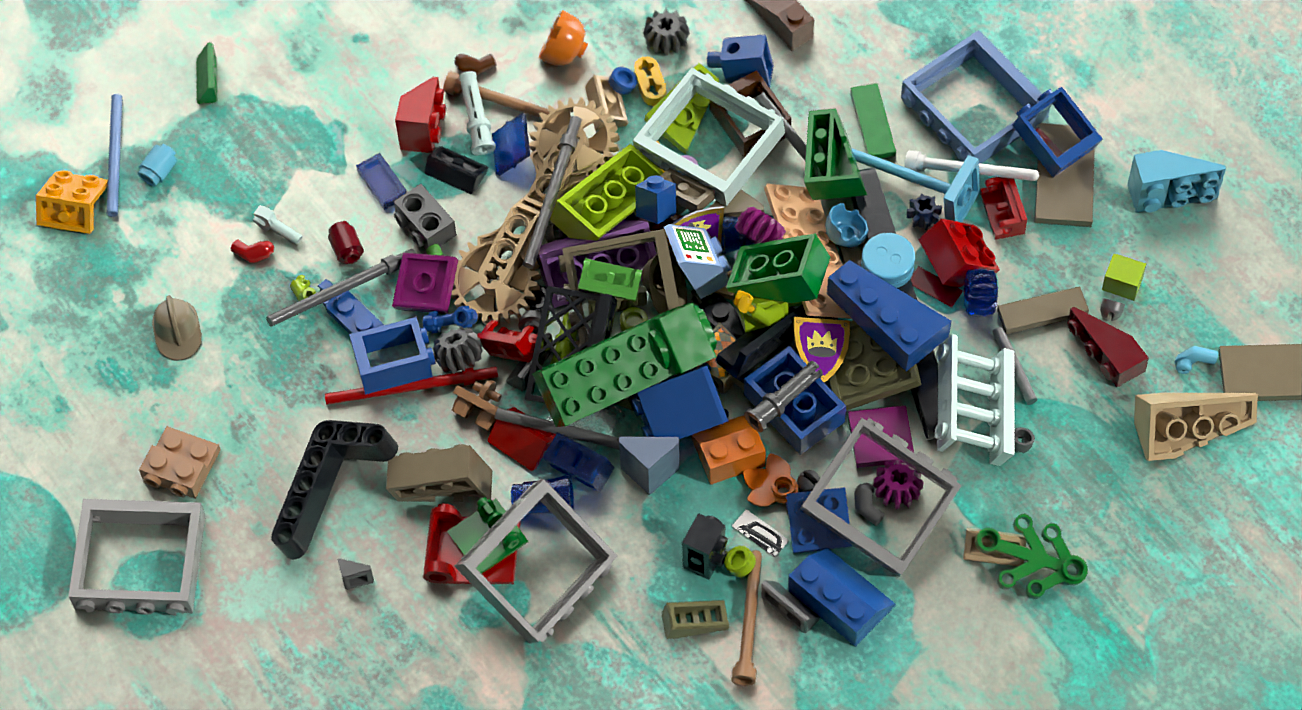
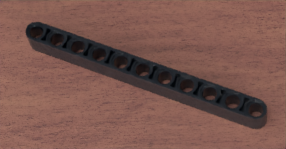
[850,167,938,440]

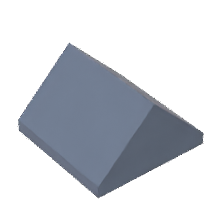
[619,437,680,495]

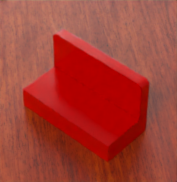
[488,407,560,471]

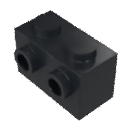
[682,513,728,580]

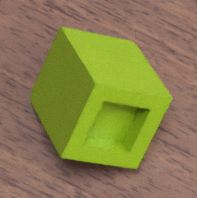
[1102,253,1146,301]

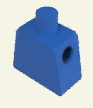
[707,35,774,87]

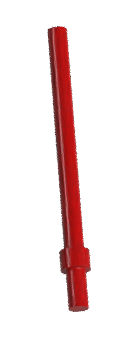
[325,366,498,405]

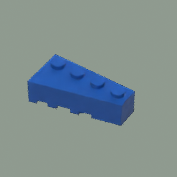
[827,260,952,371]

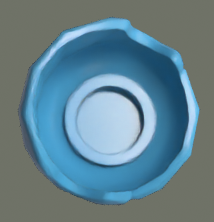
[825,203,869,248]

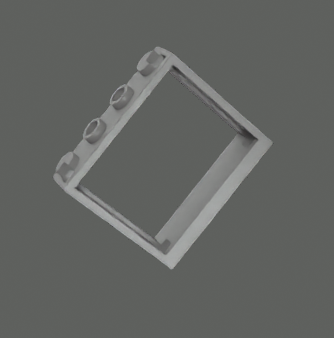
[800,418,962,577]
[454,479,617,643]
[68,499,206,616]

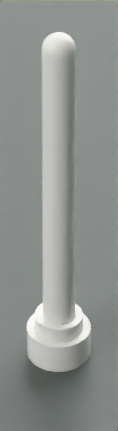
[905,150,1039,181]

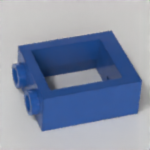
[1012,86,1103,178]
[349,317,436,394]

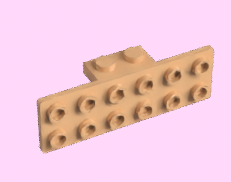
[764,184,852,319]

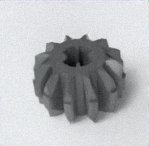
[643,8,690,56]
[432,327,483,373]

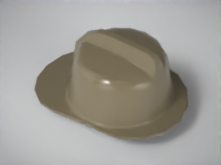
[641,250,687,314]
[152,295,201,360]

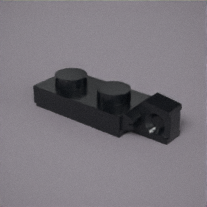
[691,289,747,340]

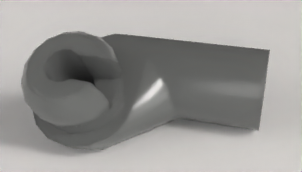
[854,483,885,526]

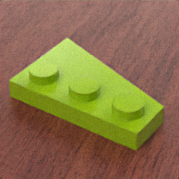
[644,63,720,155]

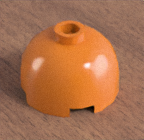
[538,10,588,66]

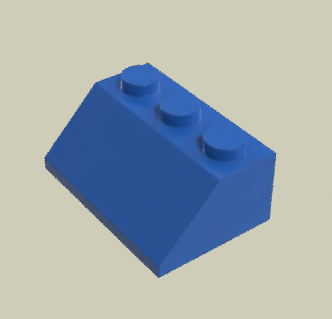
[788,548,895,647]

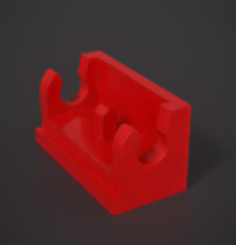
[980,177,1027,240]
[477,320,545,363]

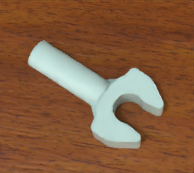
[253,205,302,245]

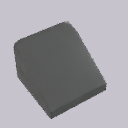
[337,559,374,590]

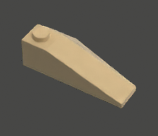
[1134,393,1258,461]

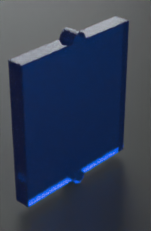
[492,113,530,176]

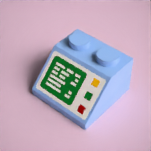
[664,224,731,299]

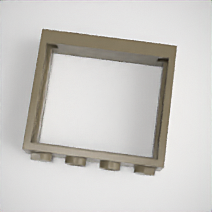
[558,229,679,349]

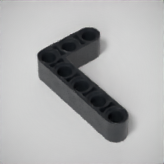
[271,420,398,560]

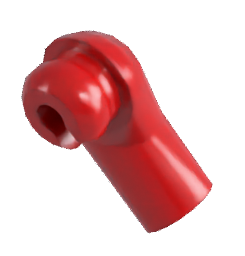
[230,239,274,263]

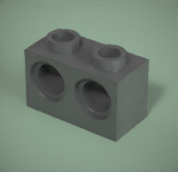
[394,184,457,250]

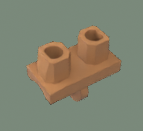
[452,380,502,432]

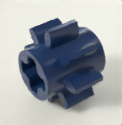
[906,193,942,230]

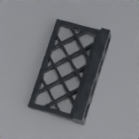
[524,286,618,414]

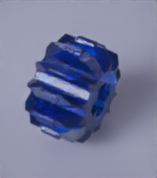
[963,269,999,317]

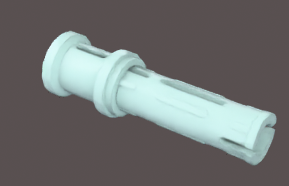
[459,71,496,155]

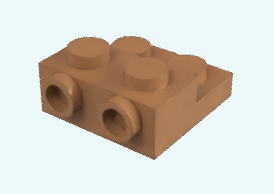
[139,426,221,499]

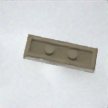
[997,286,1089,335]

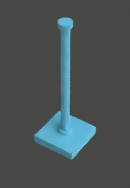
[852,148,980,222]

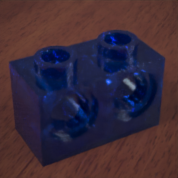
[543,432,615,493]

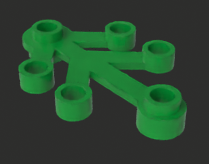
[975,514,1088,599]

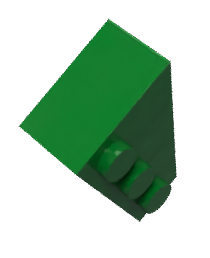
[804,108,867,200]

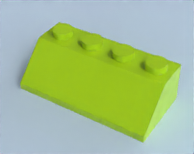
[549,143,664,241]

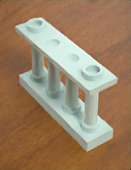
[935,334,1014,466]

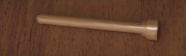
[443,71,550,118]
[731,550,762,686]

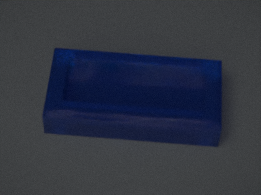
[356,153,407,210]

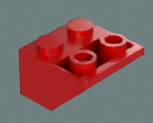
[395,77,446,154]
[918,218,1000,287]

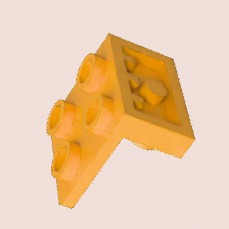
[36,170,108,234]

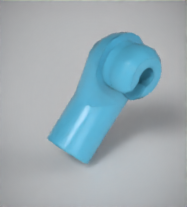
[1174,346,1218,374]

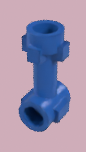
[423,306,478,333]

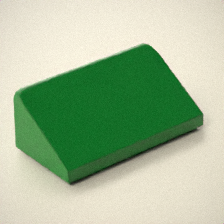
[196,42,218,104]

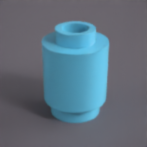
[137,144,177,186]

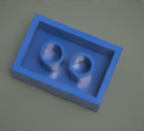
[744,346,846,455]

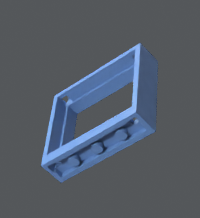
[901,30,1050,164]

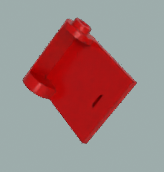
[423,503,521,584]

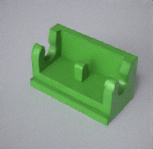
[578,258,642,302]

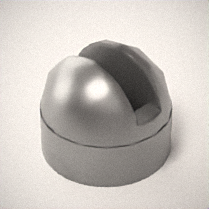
[1100,298,1125,321]

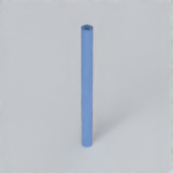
[106,94,122,217]

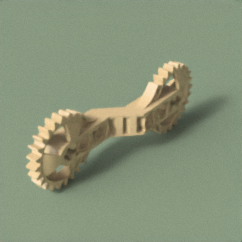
[451,97,620,326]

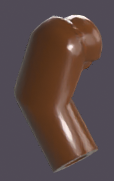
[454,54,497,75]

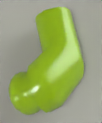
[290,275,316,301]

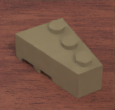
[386,444,493,502]

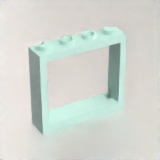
[633,68,785,207]

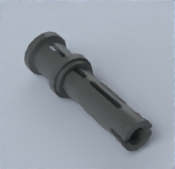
[744,361,823,432]

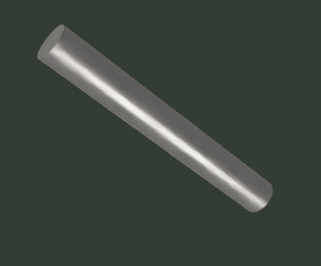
[993,327,1038,405]

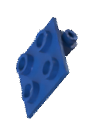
[786,487,852,553]

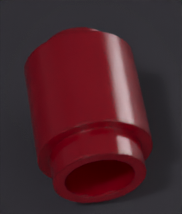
[328,221,364,264]

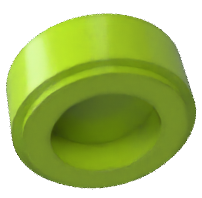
[620,307,648,331]
[724,545,756,577]

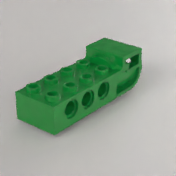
[532,303,717,427]

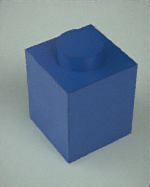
[635,176,676,224]

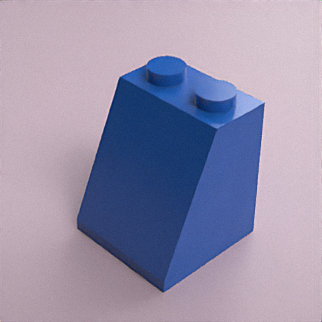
[631,366,728,439]

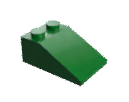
[726,233,831,303]

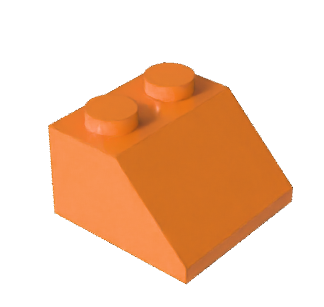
[690,415,766,485]

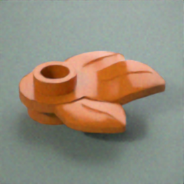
[743,453,798,507]

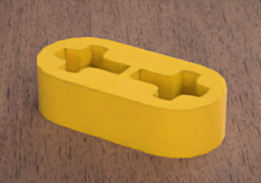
[634,56,667,106]

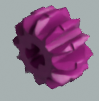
[735,207,786,244]
[873,459,924,510]

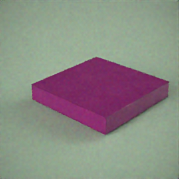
[392,253,459,314]
[848,405,914,468]

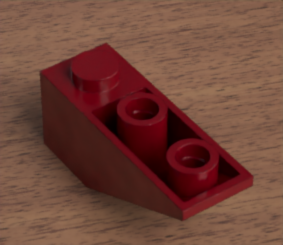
[1067,307,1149,387]

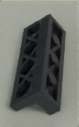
[715,304,810,379]

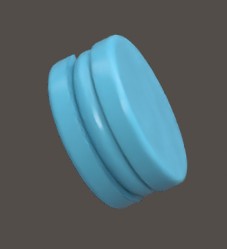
[861,233,915,288]

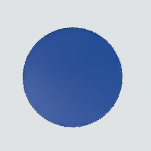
[609,67,638,95]

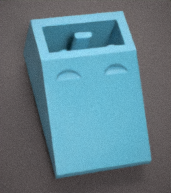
[1127,150,1226,213]

